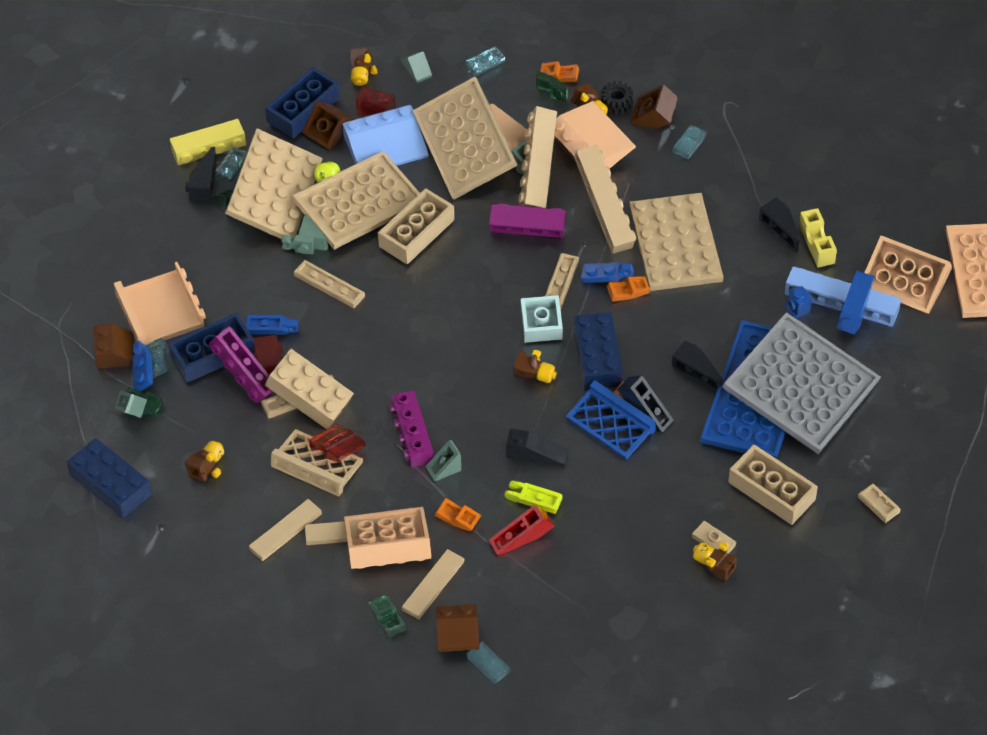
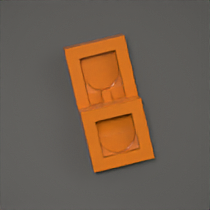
[540,61,579,82]
[607,277,651,301]
[435,498,481,531]

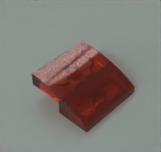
[309,424,366,462]

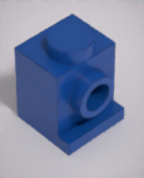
[784,286,812,319]

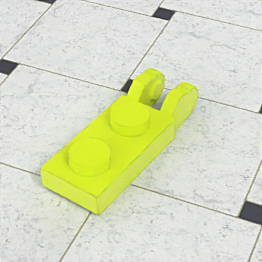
[504,480,563,514]

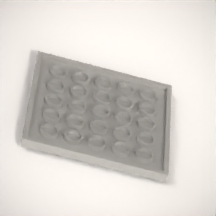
[722,312,881,454]

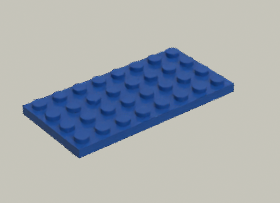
[700,320,786,459]

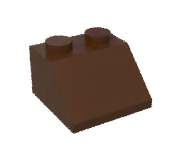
[630,84,678,129]
[302,101,354,149]
[93,323,135,369]
[436,604,480,652]

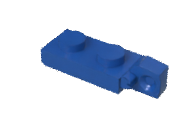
[581,262,634,283]
[246,315,299,335]
[132,341,153,393]

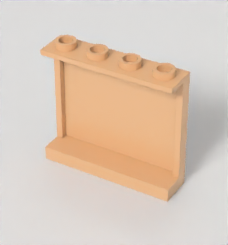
[114,262,206,347]

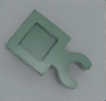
[281,235,315,254]

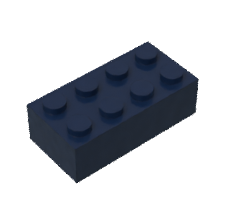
[265,67,340,139]
[574,312,623,390]
[168,313,256,383]
[66,438,152,518]

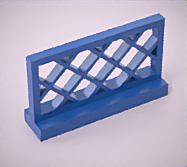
[566,380,656,460]

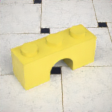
[799,208,837,268]

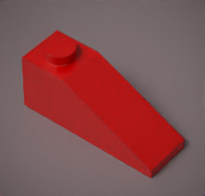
[489,504,554,556]

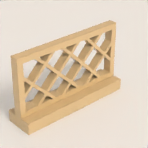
[271,429,363,497]

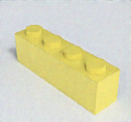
[170,119,246,165]

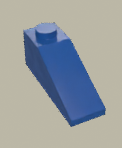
[837,270,875,334]

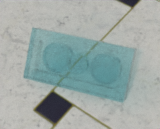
[466,46,505,76]
[673,125,706,159]
[215,147,247,182]
[147,338,167,378]
[467,642,510,684]

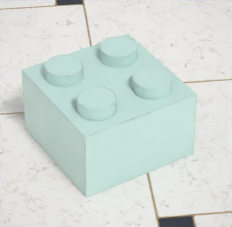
[521,295,563,343]

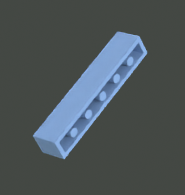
[785,266,901,327]

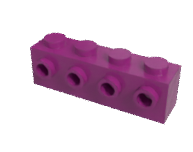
[489,203,566,238]
[209,326,273,404]
[389,390,434,467]

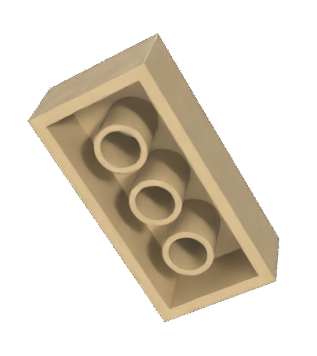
[378,188,455,264]
[265,349,354,430]
[728,445,818,525]

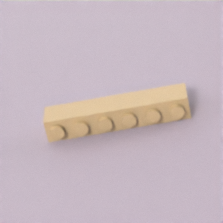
[518,106,557,209]
[575,145,636,254]

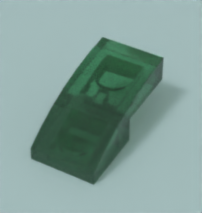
[536,71,568,102]
[126,387,164,416]
[369,594,407,638]

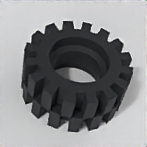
[601,81,633,114]

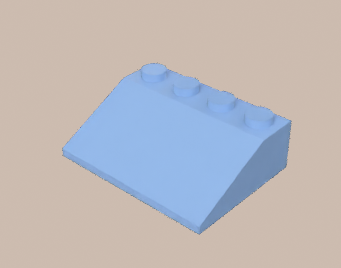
[343,105,429,166]

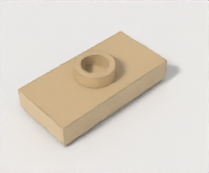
[858,484,901,523]
[692,521,736,554]

